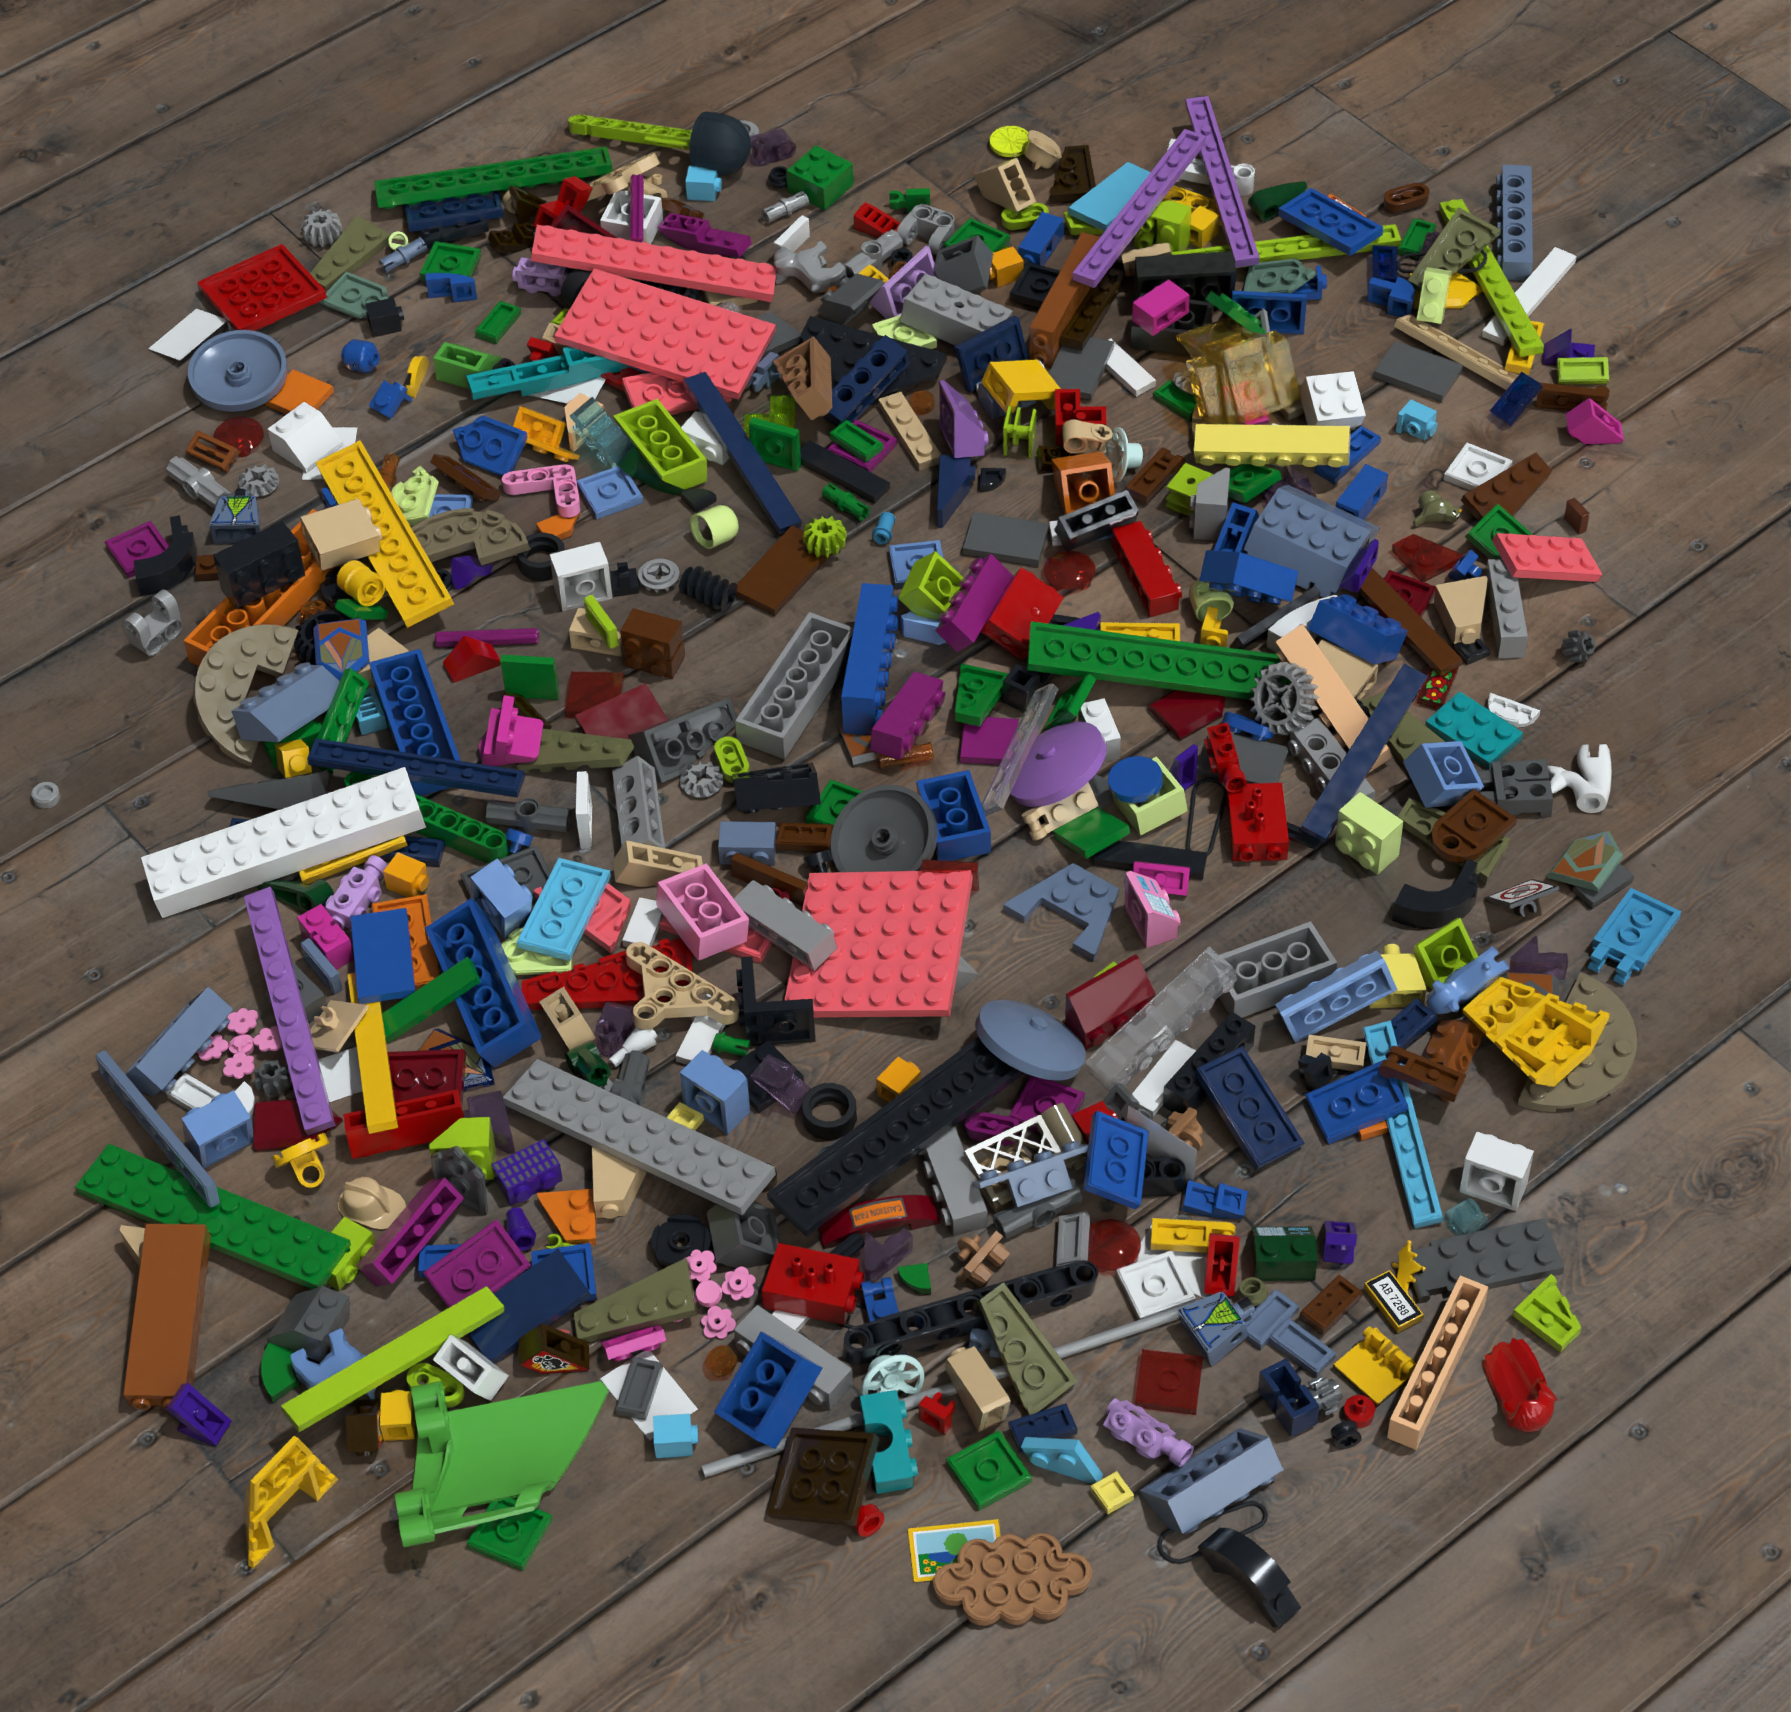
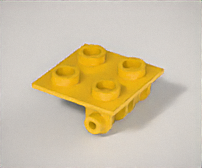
[1333,1326,1417,1405]

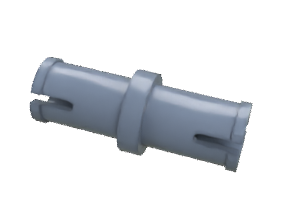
[378,237,427,273]

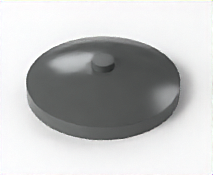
[831,785,938,872]

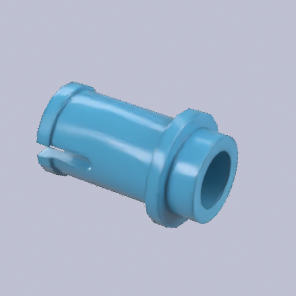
[872,512,896,545]

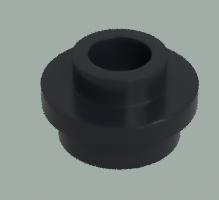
[768,166,787,188]

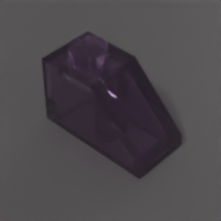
[463,1090,515,1154]

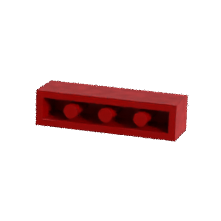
[1111,521,1182,618]
[343,1089,465,1159]

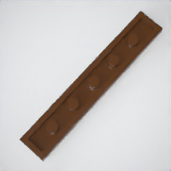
[1357,568,1462,676]

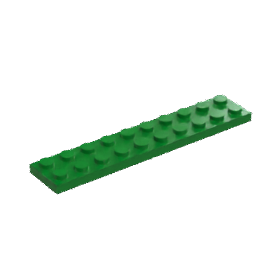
[374,146,613,209]
[1027,621,1292,700]
[75,1143,351,1289]

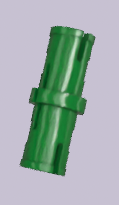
[822,483,870,521]

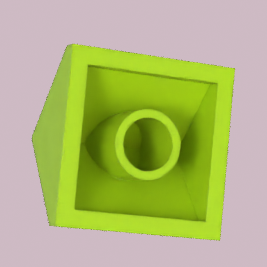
[1413,918,1478,989]

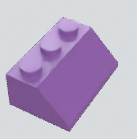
[939,380,988,458]

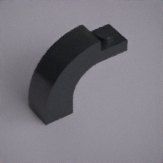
[134,515,197,596]
[1392,859,1480,929]
[1198,1527,1301,1628]

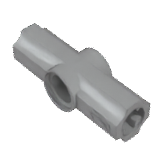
[843,230,903,279]
[166,456,232,509]

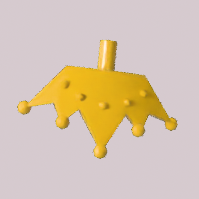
[1392,1240,1426,1293]

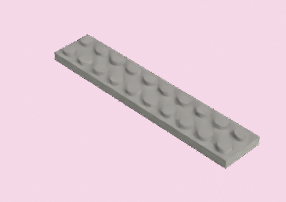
[503,1059,776,1215]

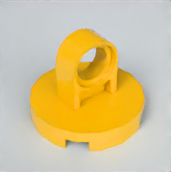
[271,1133,330,1188]

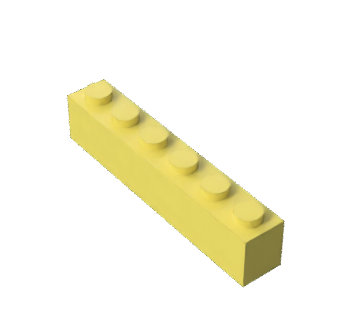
[1194,424,1351,467]

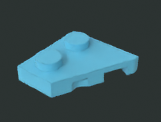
[1021,1437,1103,1484]

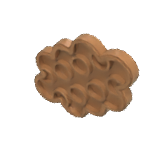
[933,1533,1092,1626]

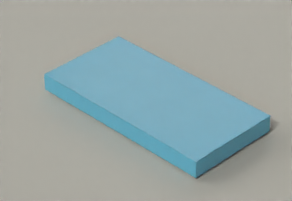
[1068,162,1151,231]
[517,858,611,961]

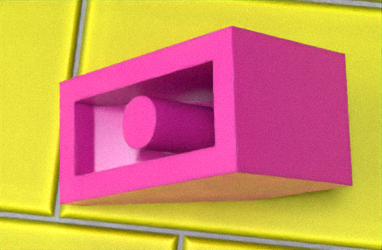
[1566,398,1624,444]

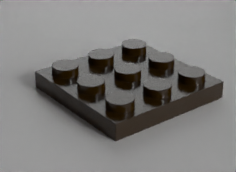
[767,1427,879,1526]

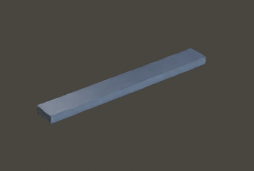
[96,1050,220,1207]

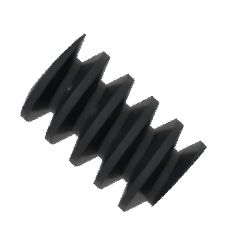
[679,566,738,612]

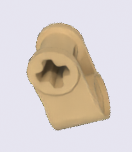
[1062,420,1113,455]

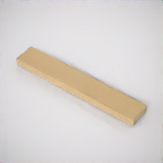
[1394,314,1529,394]

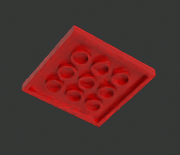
[197,244,327,331]

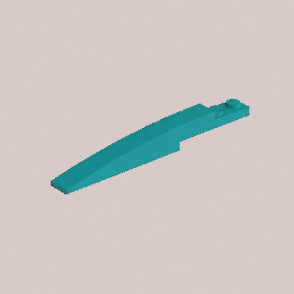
[466,347,632,400]

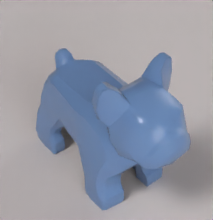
[1427,946,1510,1014]
[291,1328,376,1400]

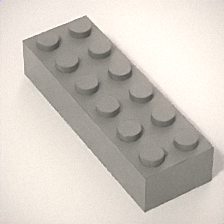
[735,612,854,759]

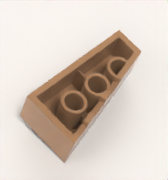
[773,336,832,421]

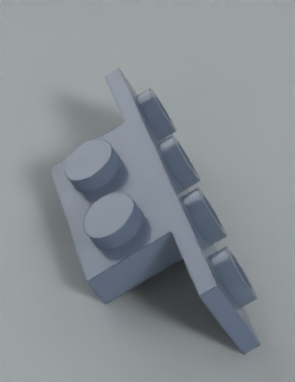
[972,1141,1088,1207]

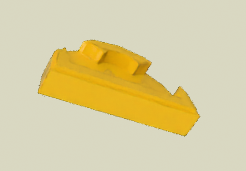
[406,356,430,398]

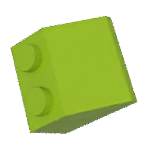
[898,551,964,621]

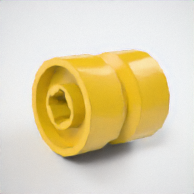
[337,560,386,606]

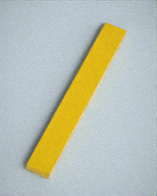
[347,972,398,1134]

